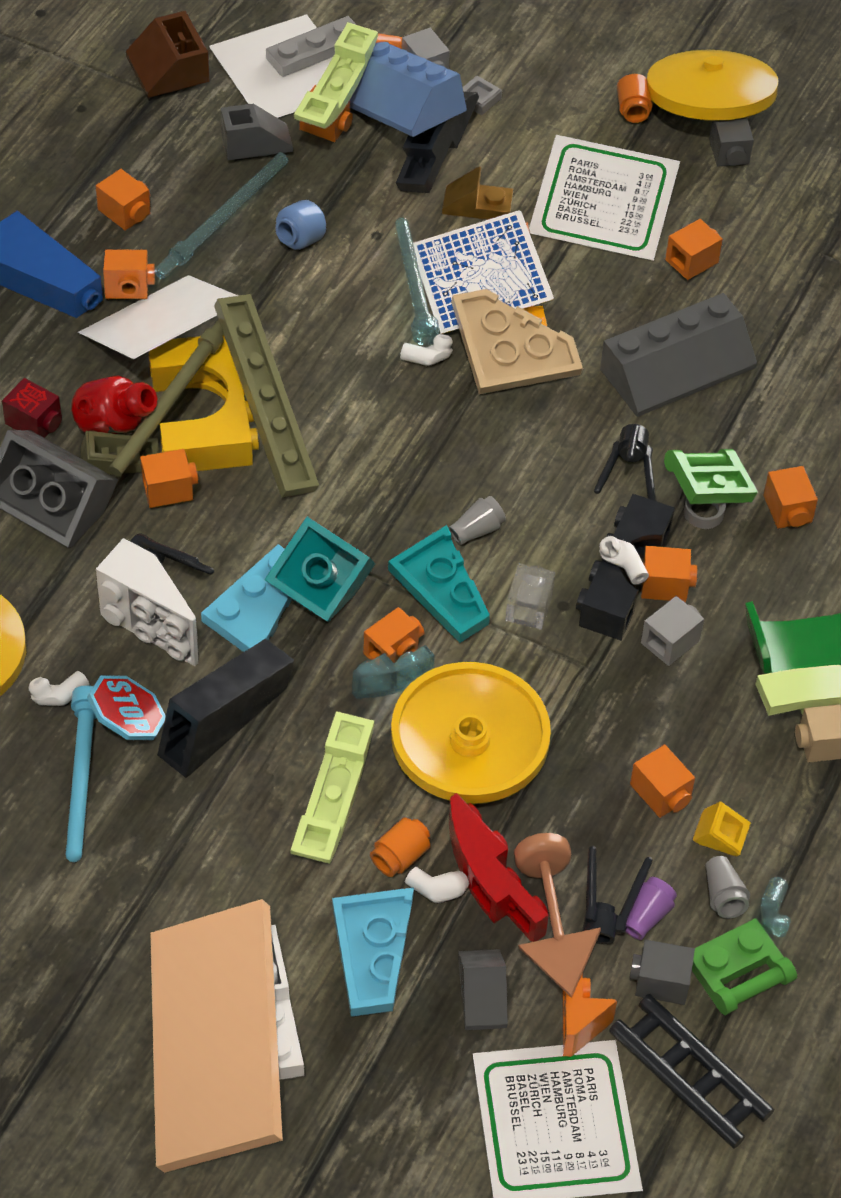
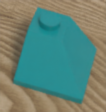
[264,516,376,622]

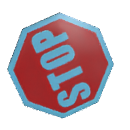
[87,675,166,740]

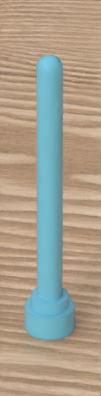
[66,686,97,862]

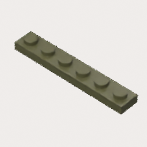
[214,294,319,498]

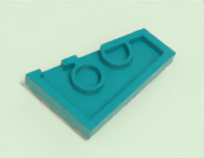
[388,525,490,643]

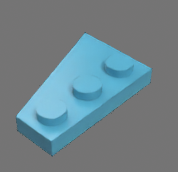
[201,544,292,652]
[332,887,414,1017]

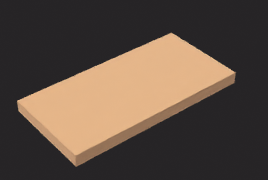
[150,899,283,1173]

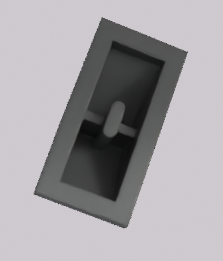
[458,949,508,1030]

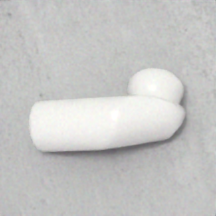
[400,334,453,366]
[599,536,649,584]

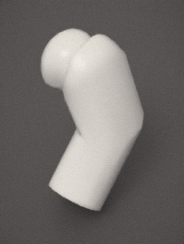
[29,671,89,706]
[405,867,469,903]

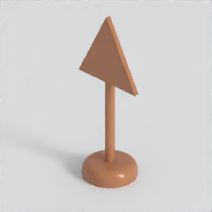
[514,833,601,998]

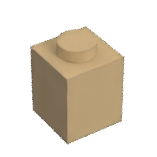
[795,704,841,762]

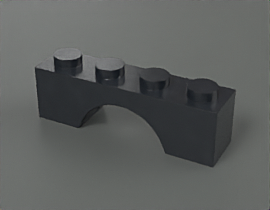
[576,494,675,641]

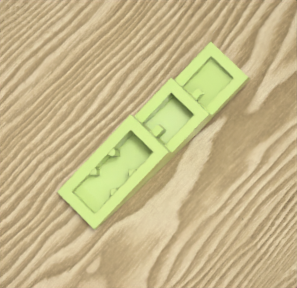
[756,665,841,716]

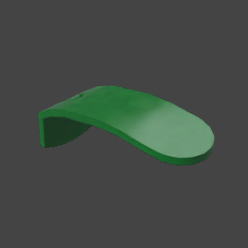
[745,601,841,674]

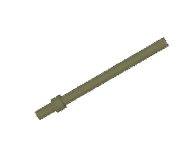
[109,319,224,477]

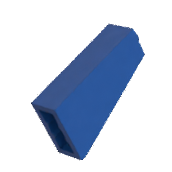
[0,211,103,318]

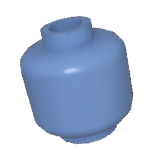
[275,200,326,250]

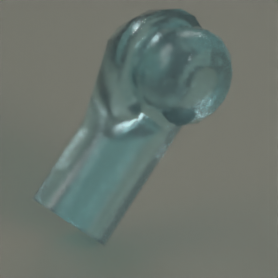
[761,877,791,937]

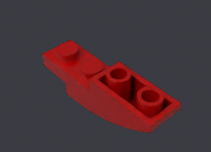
[448,793,549,942]

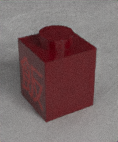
[2,378,62,438]

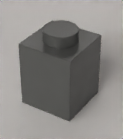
[709,117,754,167]
[629,939,695,1005]

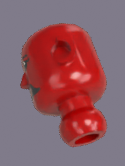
[71,376,157,434]

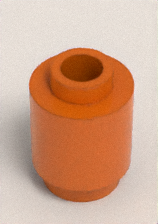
[617,74,652,123]
[370,817,431,877]

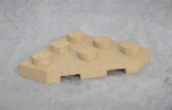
[451,289,583,394]

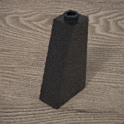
[157,639,294,778]

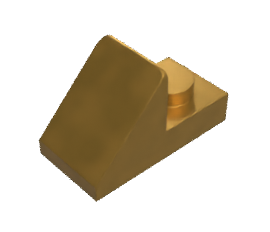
[442,166,513,220]

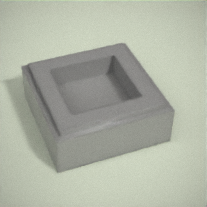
[462,76,502,116]

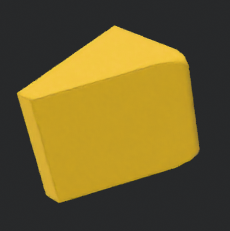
[693,801,751,857]

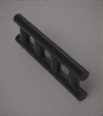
[609,994,774,1149]

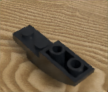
[396,92,479,193]

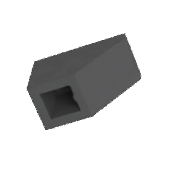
[221,103,293,160]

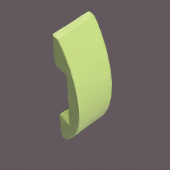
[294,22,378,129]
[290,711,374,864]

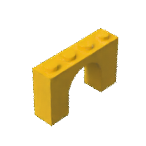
[148,336,259,471]

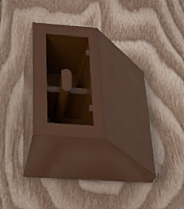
[126,10,210,98]

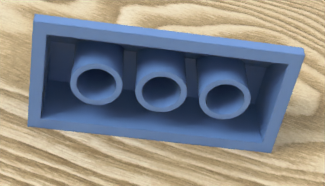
[350,42,467,137]

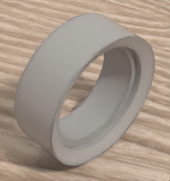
[684,498,726,529]

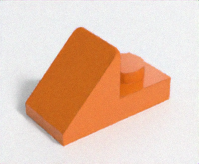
[562,973,617,1057]

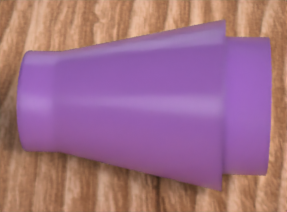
[626,877,677,940]

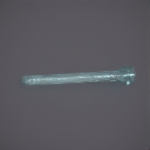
[395,217,441,345]

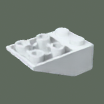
[96,538,199,666]

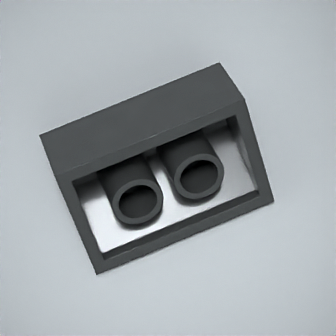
[0,430,118,547]

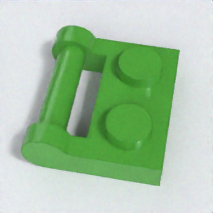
[664,449,758,504]
[692,918,797,1015]

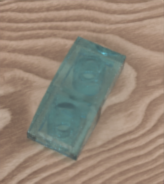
[352,645,435,699]

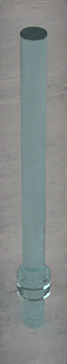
[155,152,289,279]

